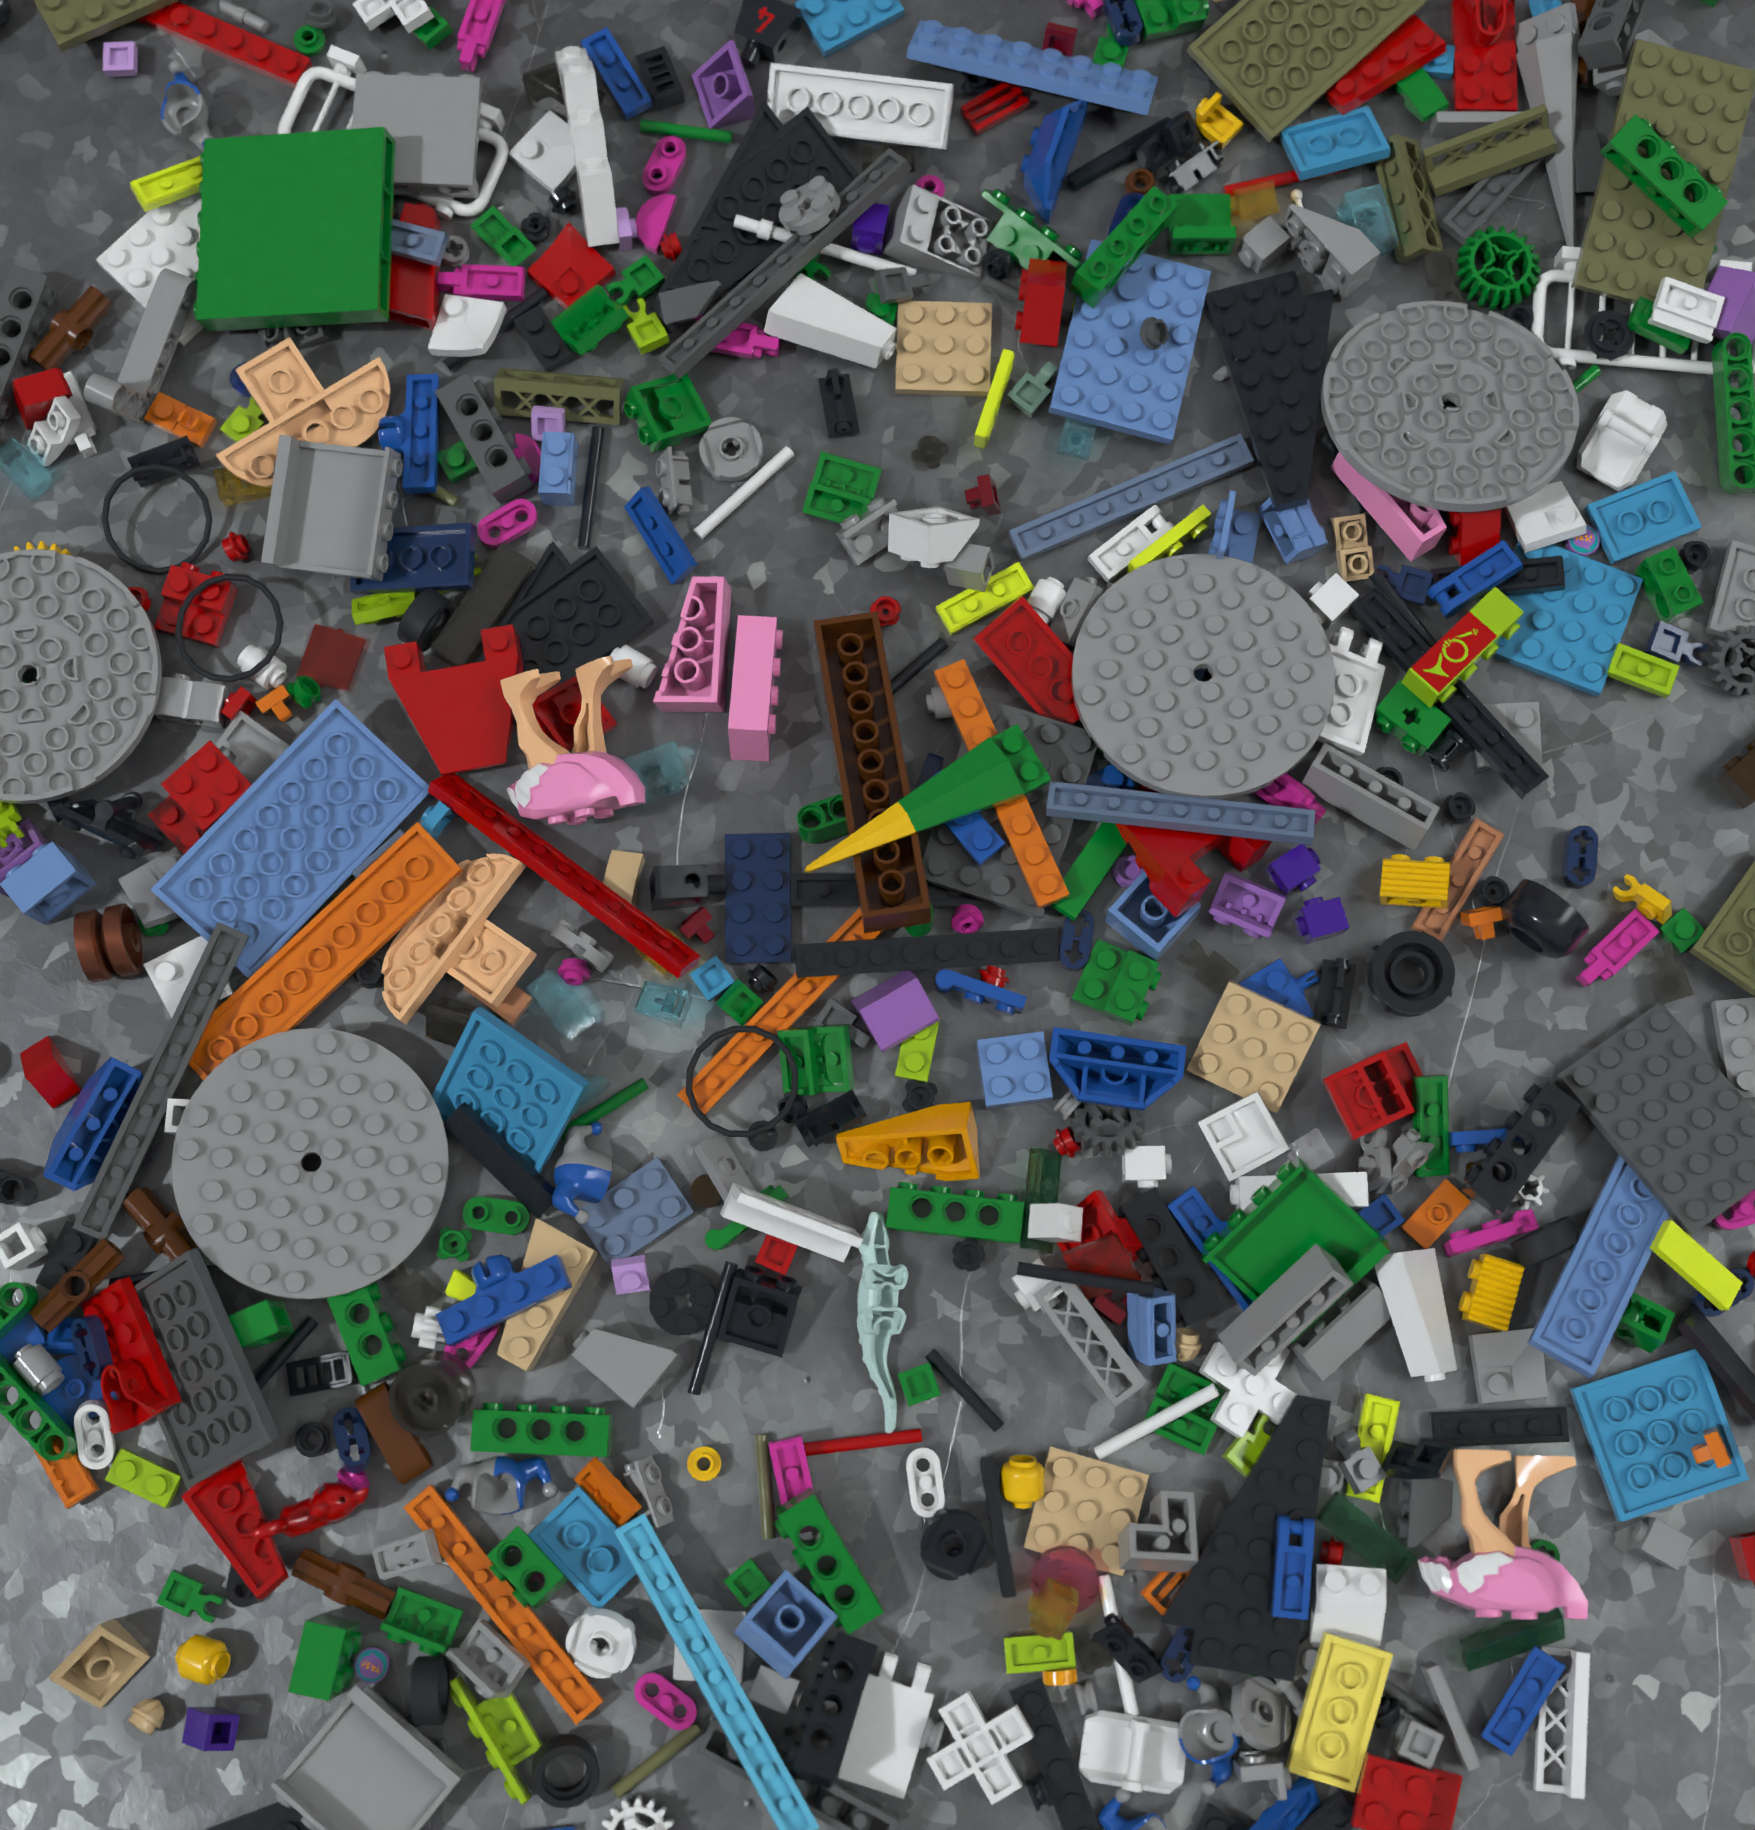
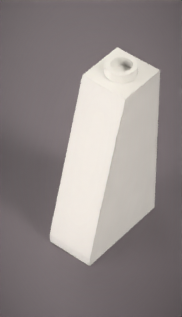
[764,273,897,369]
[1230,1172,1369,1210]
[1374,1248,1457,1382]

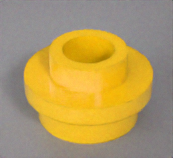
[687,1446,721,1481]

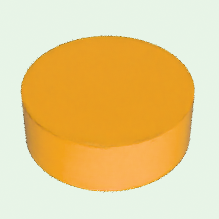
[1042,1668,1078,1686]

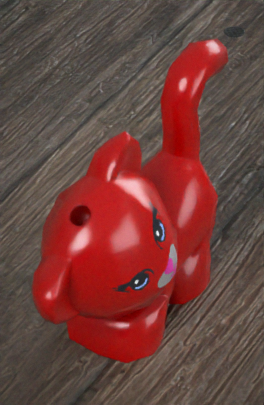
[251,1482,369,1541]

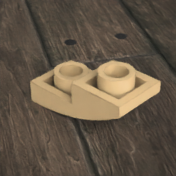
[1331,514,1374,582]
[603,850,645,907]

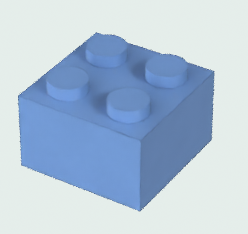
[0,841,97,925]
[1105,871,1201,962]
[976,1031,1053,1110]
[734,1570,838,1680]

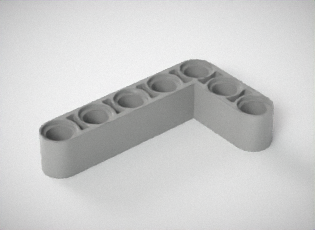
[83,268,197,424]

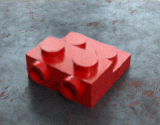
[154,562,238,648]
[532,675,617,753]
[1057,1190,1143,1276]

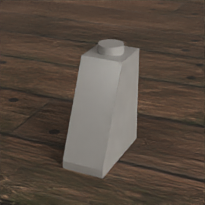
[572,1328,680,1408]

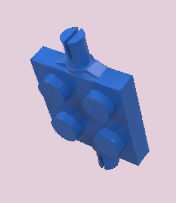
[1222,958,1319,1018]

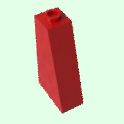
[389,202,441,331]

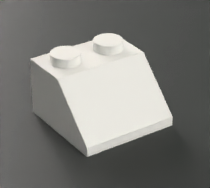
[888,506,980,568]
[1309,1564,1387,1648]

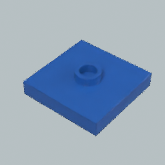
[42,1354,118,1429]

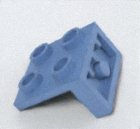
[1208,490,1261,564]

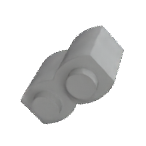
[154,673,230,729]

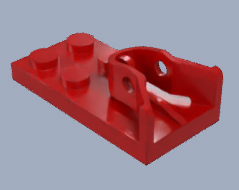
[1451,0,1518,112]
[971,596,1080,725]
[80,1276,182,1434]

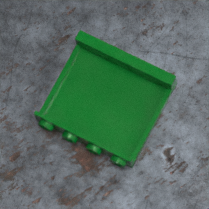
[1202,1157,1390,1344]

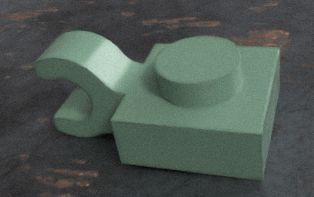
[1007,361,1058,418]

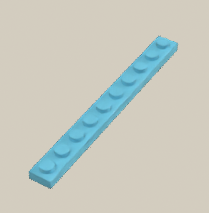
[614,1514,820,1830]

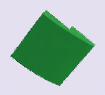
[802,451,882,523]
[777,1024,855,1096]
[1143,1362,1226,1455]

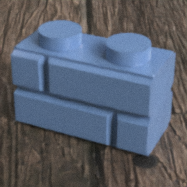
[538,432,579,507]
[1258,498,1328,565]
[1127,1286,1176,1366]

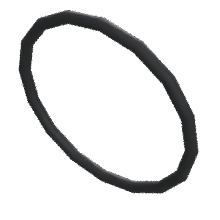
[101,463,213,575]
[175,574,284,682]
[686,1026,798,1137]

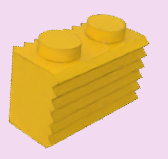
[1380,854,1451,909]
[1459,1253,1525,1332]

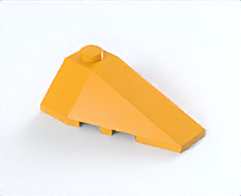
[836,1102,980,1181]

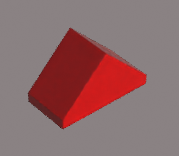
[12,368,73,430]
[20,1036,82,1109]

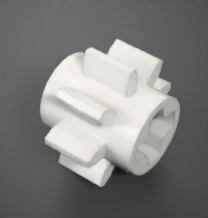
[1512,1174,1549,1210]
[411,1306,445,1349]

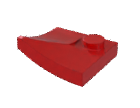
[526,222,616,309]

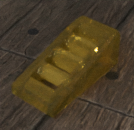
[214,467,272,506]

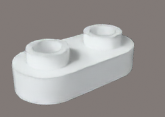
[74,1400,116,1469]
[906,1447,945,1518]

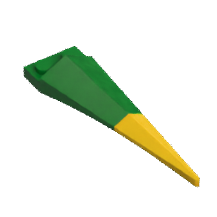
[805,724,1051,873]

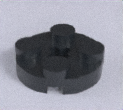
[649,1268,716,1336]
[918,1508,988,1581]

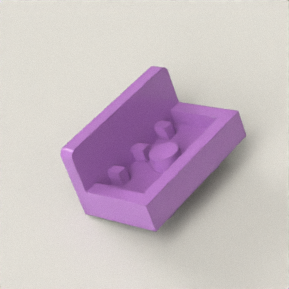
[1209,870,1286,939]

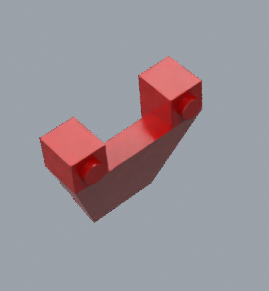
[384,624,523,776]
[1115,785,1273,918]

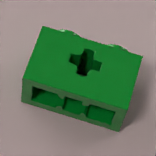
[1373,680,1452,756]
[1613,1292,1675,1353]

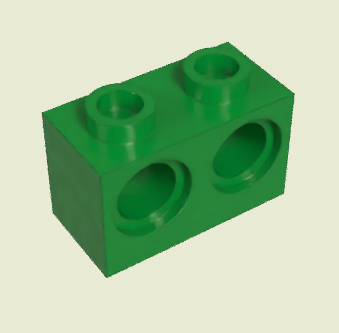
[1634,546,1704,624]
[228,1300,295,1349]
[487,1526,569,1610]

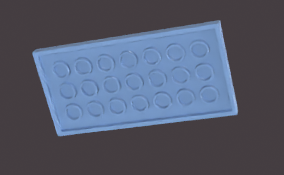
[150,699,429,978]

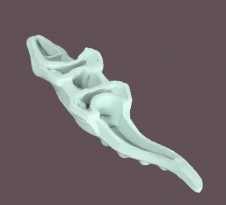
[857,1212,908,1433]

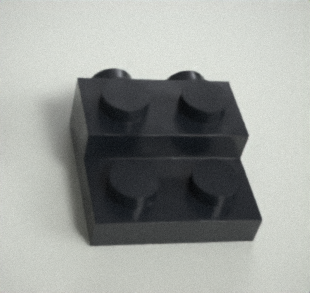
[717,1265,803,1358]

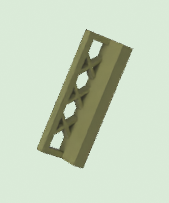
[1423,104,1557,197]
[1375,133,1445,264]
[494,368,625,425]

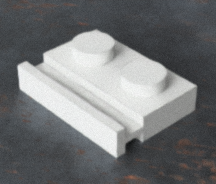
[1648,277,1725,344]

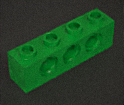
[1599,114,1728,239]
[1069,186,1178,309]
[886,1182,1025,1245]
[327,1282,407,1386]
[470,1403,613,1457]
[774,1487,884,1635]

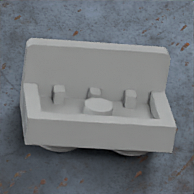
[445,1619,531,1699]
[1232,1748,1291,1800]

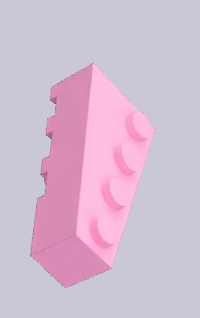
[1331,452,1447,562]
[653,577,732,712]
[728,615,783,762]

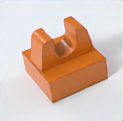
[255,685,293,722]
[1459,905,1503,940]
[1691,1426,1731,1469]

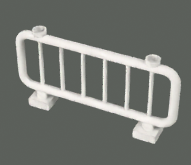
[278,45,509,220]
[1531,246,1755,384]

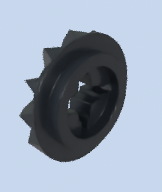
[1582,310,1634,361]

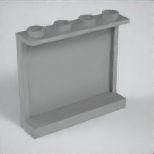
[352,71,486,198]
[261,435,403,581]
[270,1681,466,1830]

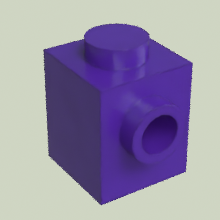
[851,203,890,255]
[1266,844,1321,896]
[1295,896,1350,944]
[182,1707,240,1751]

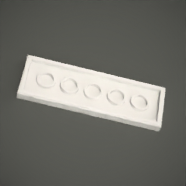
[767,63,954,150]

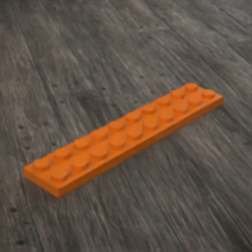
[189,822,464,1080]

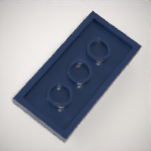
[350,523,477,595]
[725,833,792,965]

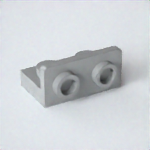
[835,496,898,565]

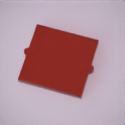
[296,624,366,692]
[1062,1232,1141,1300]

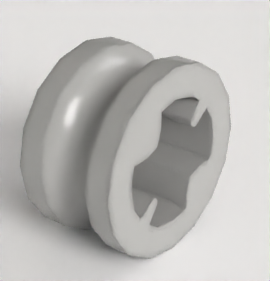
[442,235,469,267]
[1053,1090,1081,1121]
[1074,1680,1098,1715]
[919,1717,945,1753]

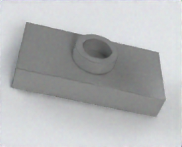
[1050,577,1103,647]
[693,1134,755,1202]
[371,1528,442,1581]

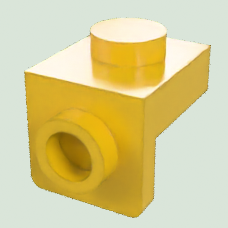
[1195,92,1243,150]

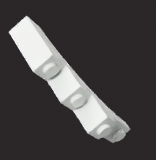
[555,46,620,247]

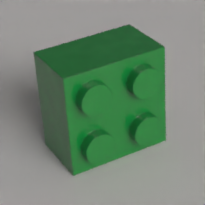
[288,1614,363,1701]

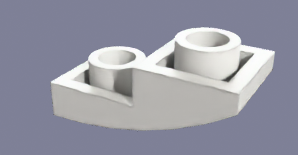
[27,396,82,467]

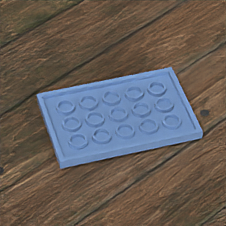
[1048,239,1211,445]

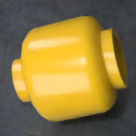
[1000,1454,1045,1509]
[175,1634,231,1685]

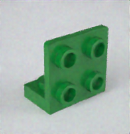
[1168,194,1236,255]

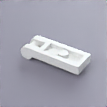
[1088,505,1174,582]

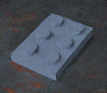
[581,1157,695,1270]

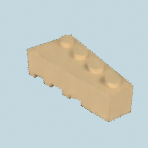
[497,1218,599,1371]

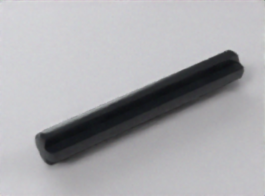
[1067,117,1171,191]

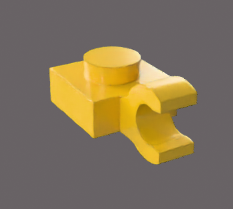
[1613,874,1672,925]

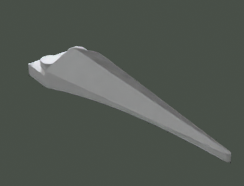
[1514,2,1580,247]

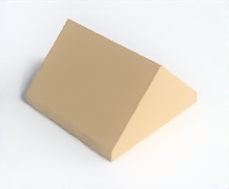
[49,1619,150,1709]

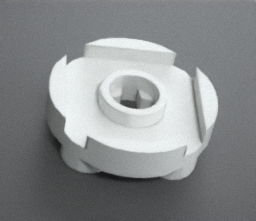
[566,1607,637,1679]

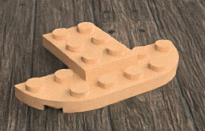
[216,337,390,488]
[381,853,537,1025]

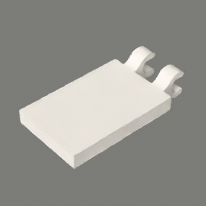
[1317,626,1386,757]
[837,1651,934,1799]

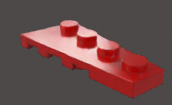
[1325,14,1447,116]
[181,1460,289,1601]

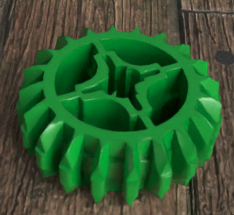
[1454,225,1541,311]

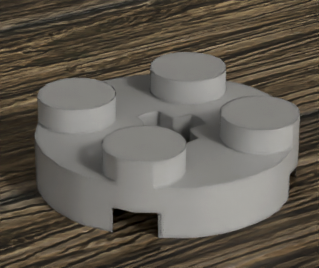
[779,176,840,236]
[699,417,763,482]
[550,919,615,973]
[1230,1676,1291,1751]

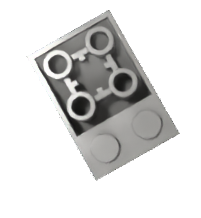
[882,184,993,279]
[1282,204,1381,302]

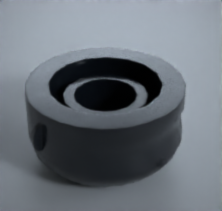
[1501,879,1589,959]
[1367,931,1455,1017]

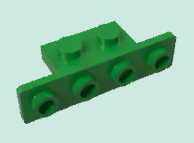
[981,188,1085,269]

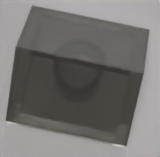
[522,62,605,123]
[426,996,506,1047]

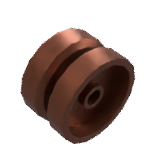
[73,903,144,983]

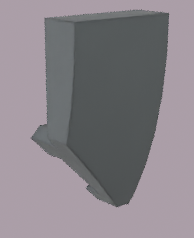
[659,281,721,326]

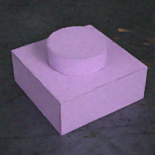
[103,41,138,77]
[616,207,637,252]
[531,405,565,441]
[611,1255,650,1295]

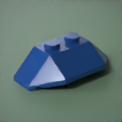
[1020,100,1089,224]
[1049,1027,1186,1111]
[43,1056,143,1191]

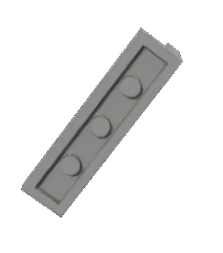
[1033,1281,1148,1407]

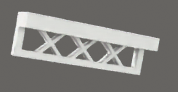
[720,1183,863,1263]
[1533,1646,1590,1799]

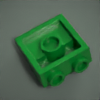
[1134,0,1209,40]
[624,373,713,453]
[1071,939,1162,1026]

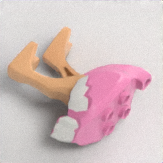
[500,656,646,826]
[1418,1449,1588,1620]

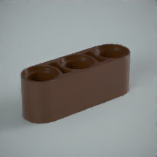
[355,1381,434,1485]

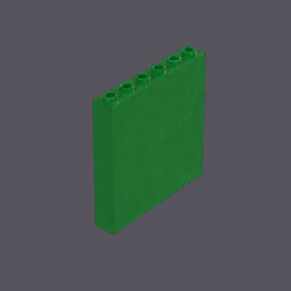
[193,127,395,331]

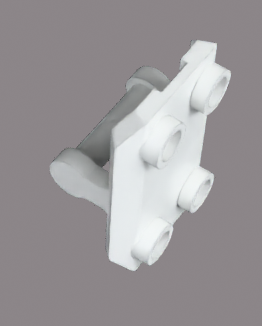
[1577,390,1667,491]
[1078,1710,1186,1794]

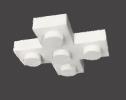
[353,0,434,33]
[1198,1342,1297,1438]
[927,1690,1035,1805]

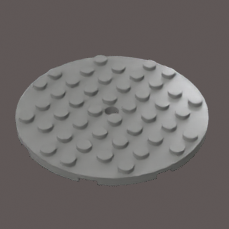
[1321,301,1579,512]
[0,549,162,804]
[1071,554,1335,800]
[172,1028,449,1300]

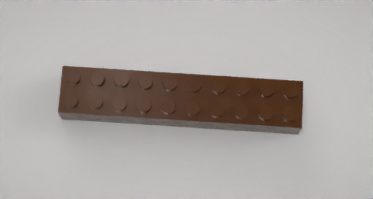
[814,611,931,933]

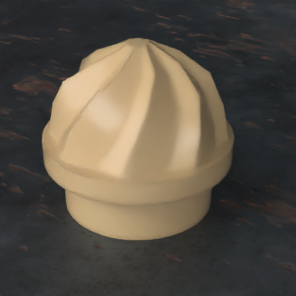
[1175,1327,1202,1362]
[128,1699,164,1736]

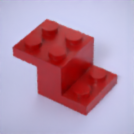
[147,740,252,855]
[1322,1042,1423,1141]
[1350,1753,1463,1830]

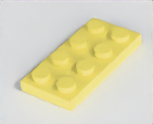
[1285,1631,1393,1792]

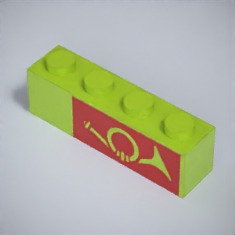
[1401,587,1524,708]

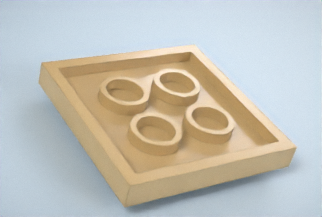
[895,301,992,397]
[1186,980,1321,1113]
[1023,1446,1149,1576]

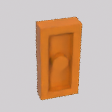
[144,392,217,449]

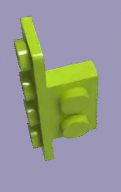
[449,1675,543,1805]

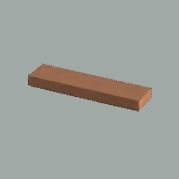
[1410,818,1505,942]

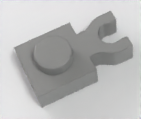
[1358,1128,1392,1192]

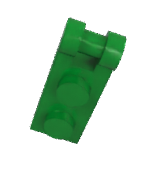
[705,1185,790,1251]

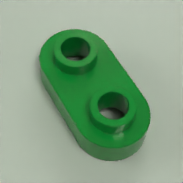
[463,1196,531,1236]

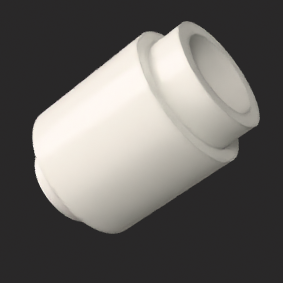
[1027,577,1066,624]
[237,644,287,690]
[610,645,658,689]

